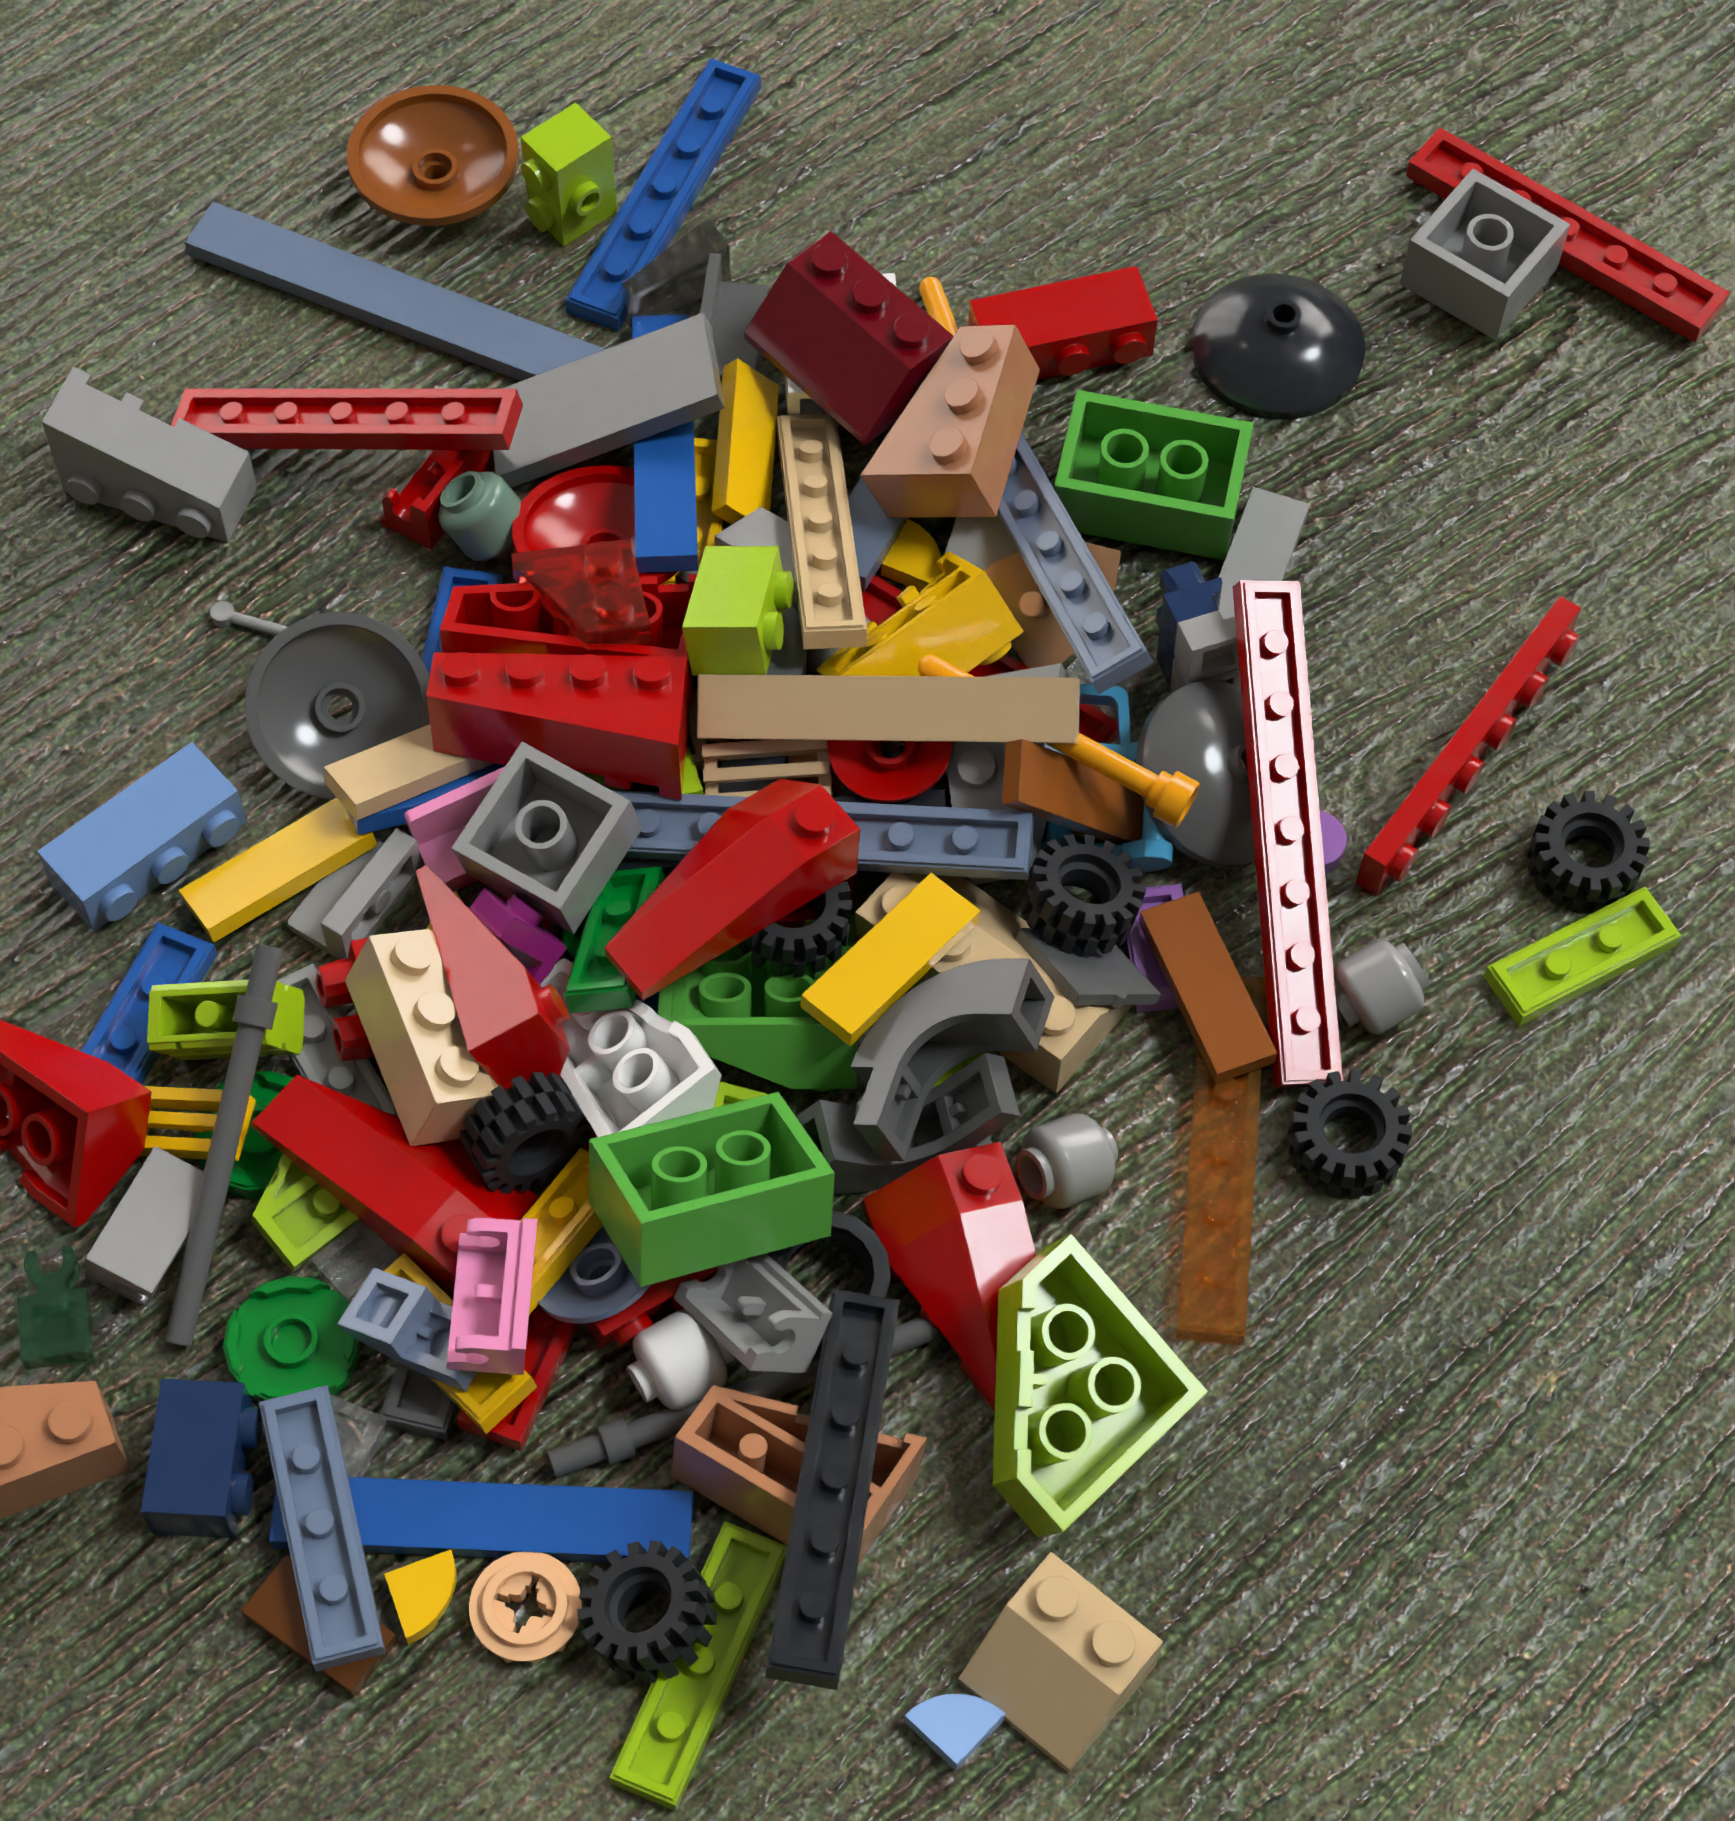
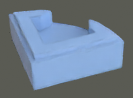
[904,1694,1006,1771]

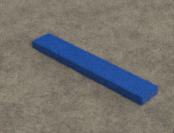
[565,58,761,331]
[632,314,698,573]
[269,1477,694,1563]

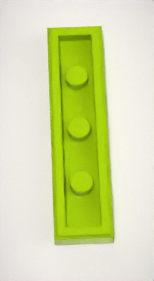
[609,1521,787,1811]

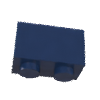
[141,1378,262,1538]

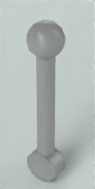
[210,601,287,636]

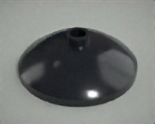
[1191,273,1365,420]

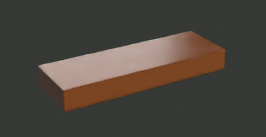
[1002,739,1144,845]
[1138,892,1277,1084]

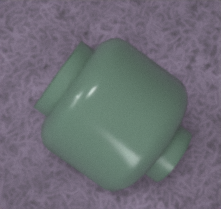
[438,471,522,561]

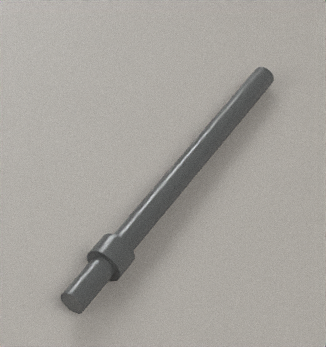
[164,944,283,1346]
[546,1317,939,1478]

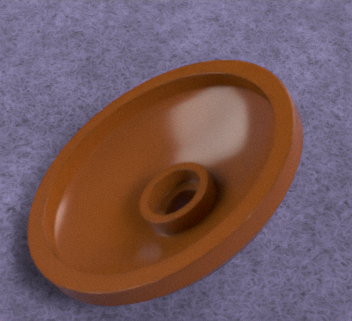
[347,85,519,226]

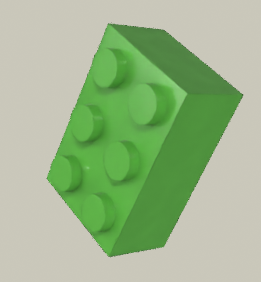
[1054,390,1254,560]
[589,1092,835,1287]

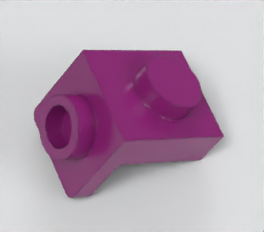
[469,888,567,985]

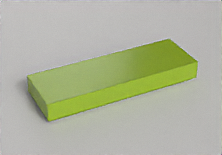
[1484,887,1682,1027]

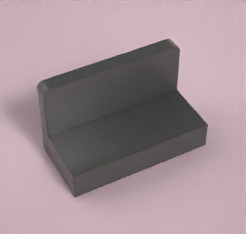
[700,253,768,387]

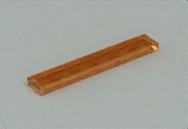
[1176,975,1266,1345]

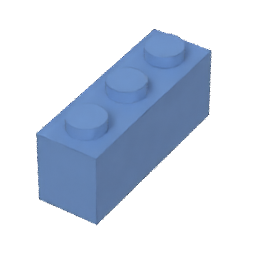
[37,742,247,932]

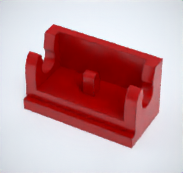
[380,450,495,550]

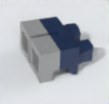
[1156,562,1241,692]

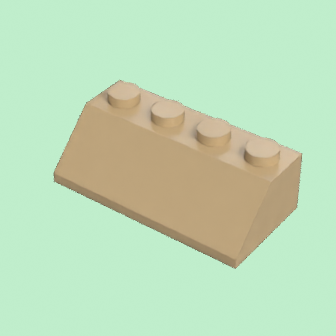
[855,873,1133,1094]

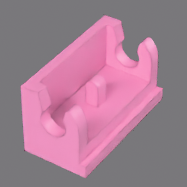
[446,1218,537,1375]

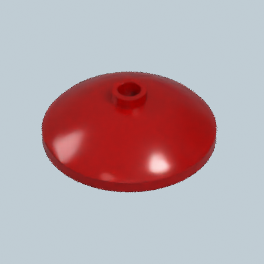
[512,465,678,590]

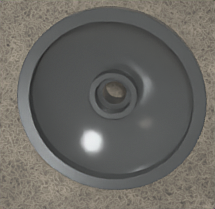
[245,612,430,800]
[1136,681,1255,867]

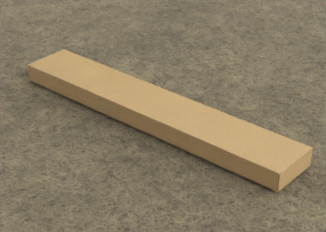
[777,414,867,649]
[697,674,1080,744]

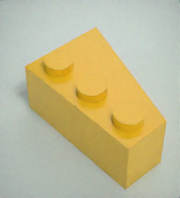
[816,551,1024,676]

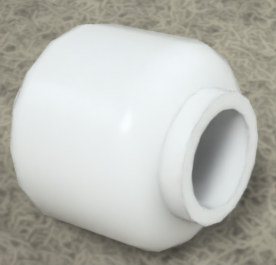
[627,1309,734,1411]

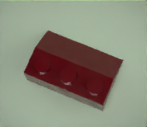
[744,231,954,445]

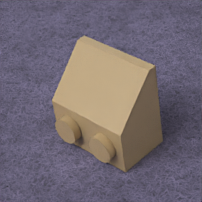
[958,1552,1163,1773]

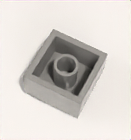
[1400,169,1571,340]
[451,742,643,934]

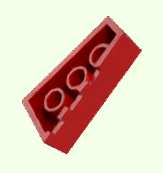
[440,574,698,708]
[426,652,690,800]

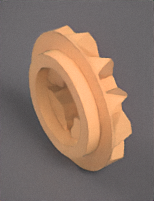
[469,1552,582,1665]

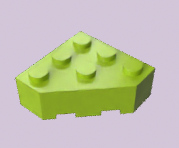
[993,1234,1208,1538]

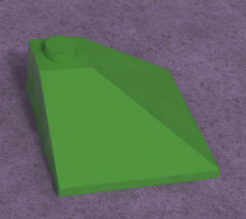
[658,915,857,1092]

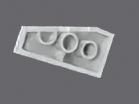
[540,958,721,1137]

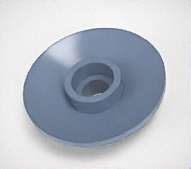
[538,1225,651,1324]

